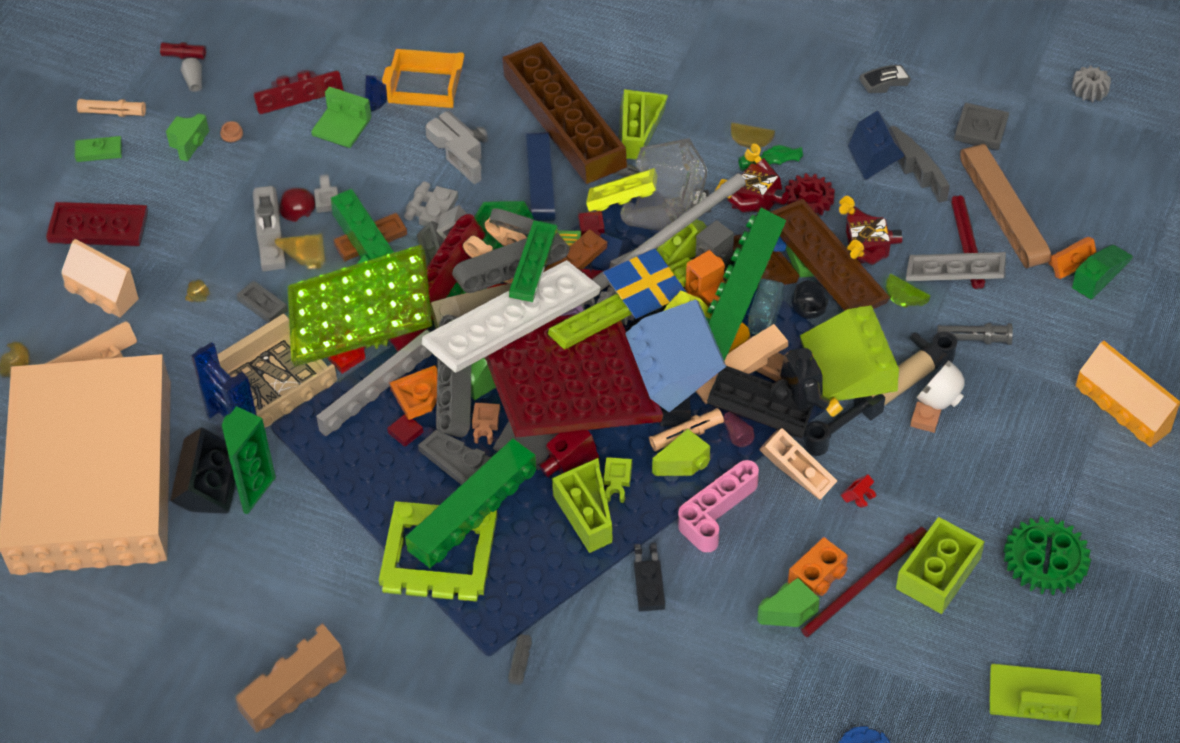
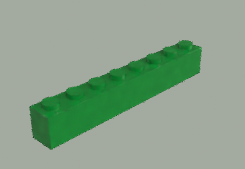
[706,208,786,361]

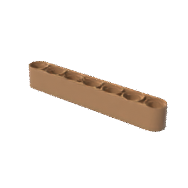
[960,144,1051,268]

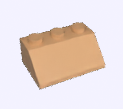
[61,239,139,317]

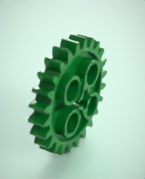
[1004,517,1091,595]

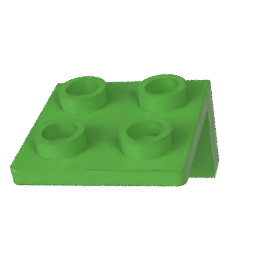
[311,87,371,148]

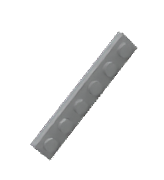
[316,330,432,436]

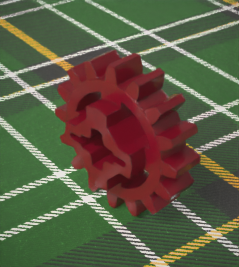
[785,173,835,216]

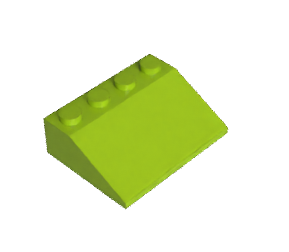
[800,305,899,401]

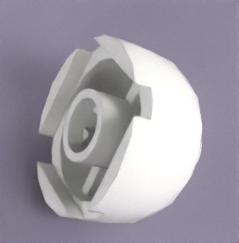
[916,360,965,410]

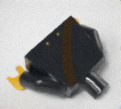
[780,348,843,417]

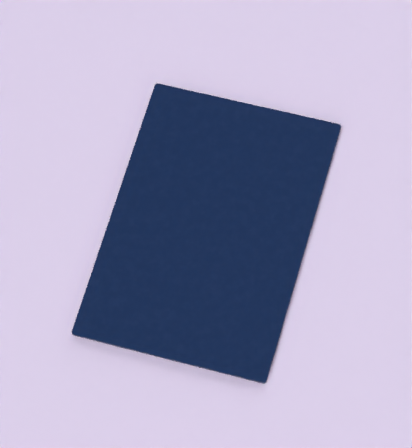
[271,191,826,656]

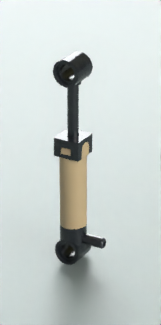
[804,331,957,456]

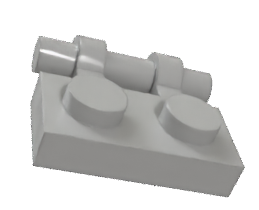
[404,181,458,226]

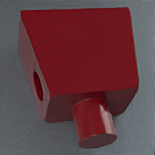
[539,430,599,477]

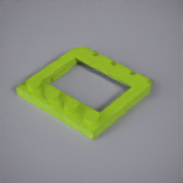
[379,501,497,602]

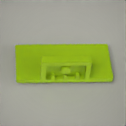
[989,664,1102,725]

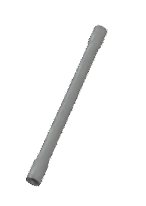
[592,173,746,291]

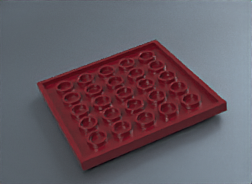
[485,314,663,438]

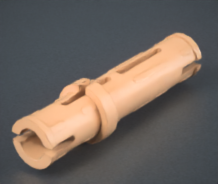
[77,99,146,117]
[649,408,724,452]

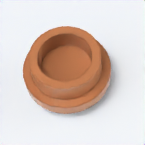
[220,121,243,142]

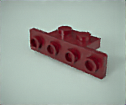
[253,69,344,114]

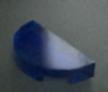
[365,75,387,112]

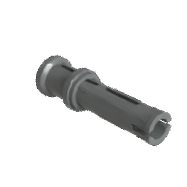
[937,323,1013,345]

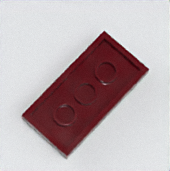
[46,202,148,246]

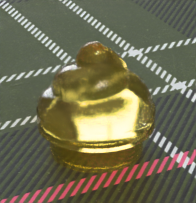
[185,279,211,303]

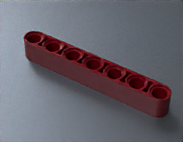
[386,214,485,352]

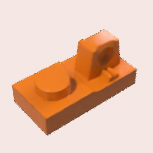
[1049,237,1097,279]

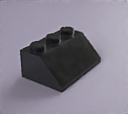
[170,427,235,514]

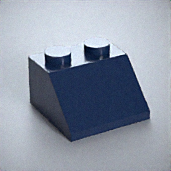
[848,110,905,180]

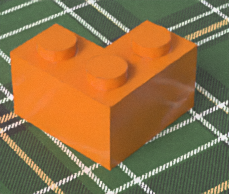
[685,250,725,307]

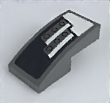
[859,65,911,93]

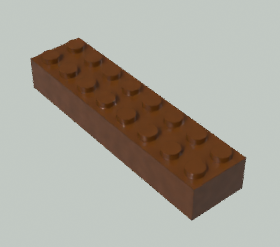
[502,42,627,184]

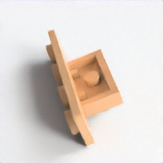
[45,321,137,364]

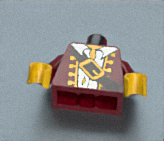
[715,143,789,213]
[839,196,902,265]

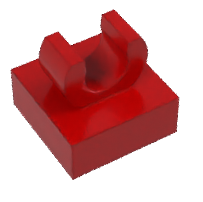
[840,474,876,508]

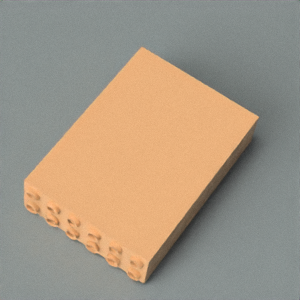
[0,354,171,575]

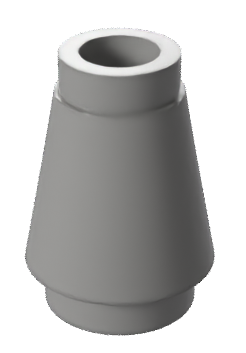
[180,58,202,92]

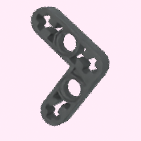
[489,209,558,238]

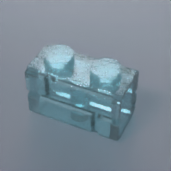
[748,279,784,335]

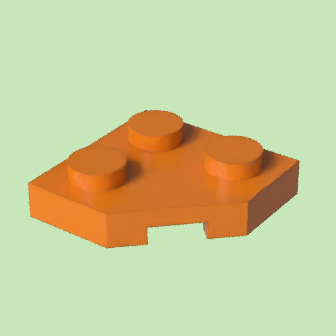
[389,365,437,420]

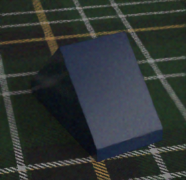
[592,233,633,271]

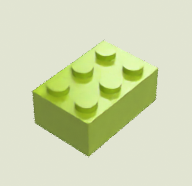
[896,517,985,614]

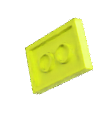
[586,168,658,212]

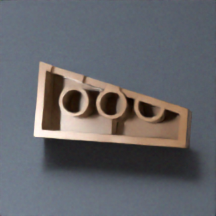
[235,623,347,733]

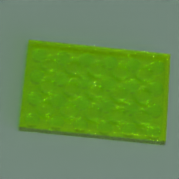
[288,245,432,367]

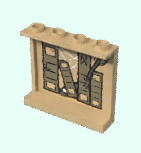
[203,313,337,428]

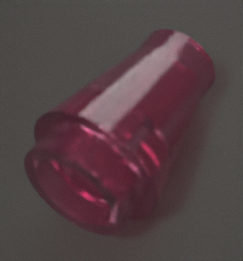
[723,412,754,447]

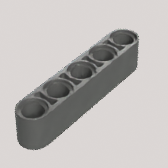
[452,232,570,293]
[436,315,471,438]

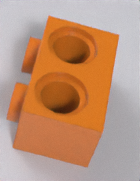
[788,537,848,596]

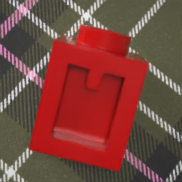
[327,330,366,374]

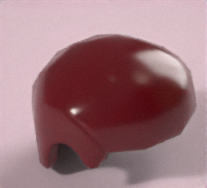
[279,187,316,222]

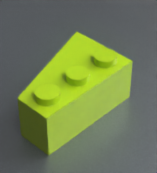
[619,89,668,160]
[552,458,612,553]

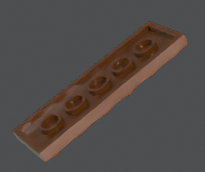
[771,199,890,311]

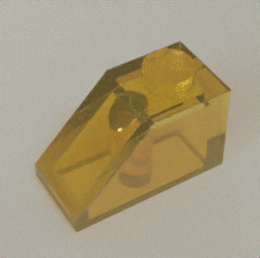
[275,234,326,270]

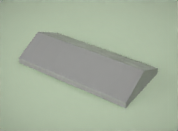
[906,252,1006,281]

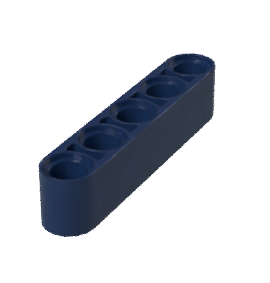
[526,132,555,221]

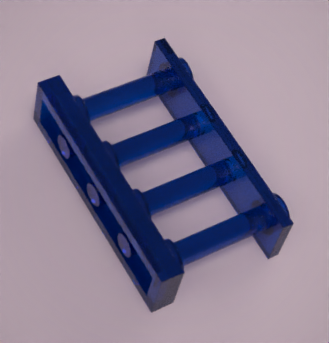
[191,342,257,418]

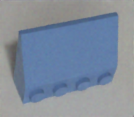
[625,300,726,412]

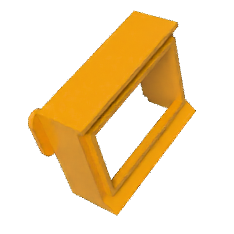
[382,49,465,108]

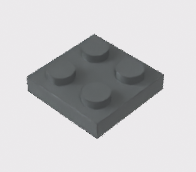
[954,103,1009,150]

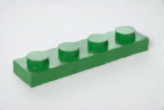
[509,220,557,302]

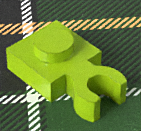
[604,457,633,503]

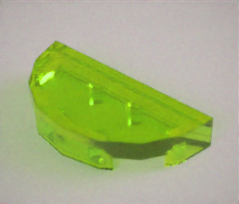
[886,273,930,308]

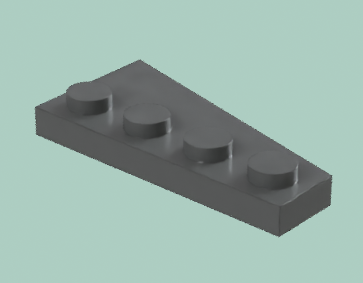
[418,430,491,485]

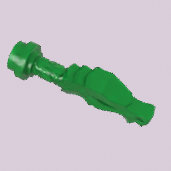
[738,145,803,171]

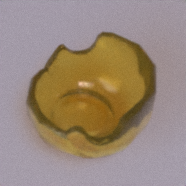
[0,341,30,378]

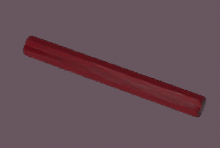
[951,195,986,289]

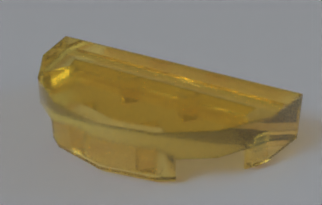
[731,122,775,148]

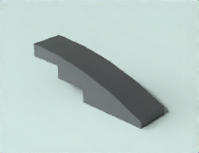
[890,126,950,203]

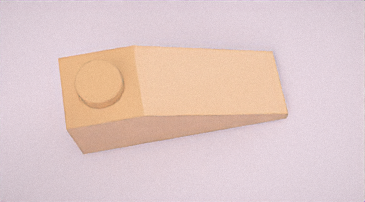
[759,428,837,500]

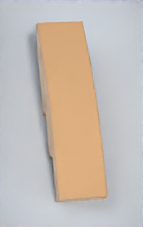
[696,324,788,404]

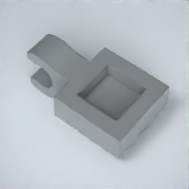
[314,175,338,213]

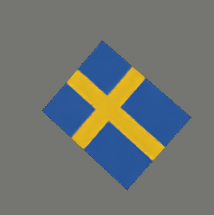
[603,248,687,319]

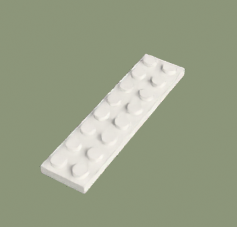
[421,260,601,373]

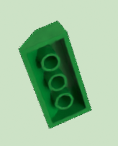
[222,406,276,515]

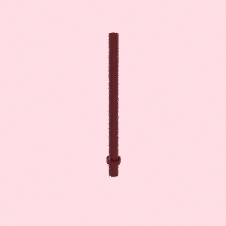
[801,526,927,637]

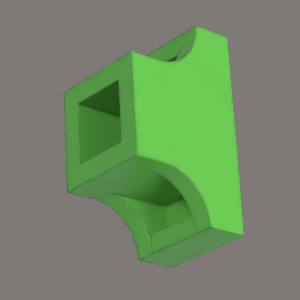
[166,113,209,162]

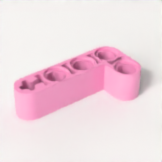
[678,460,759,552]

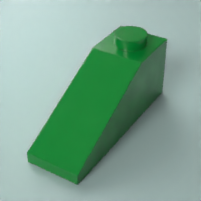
[1072,244,1133,300]

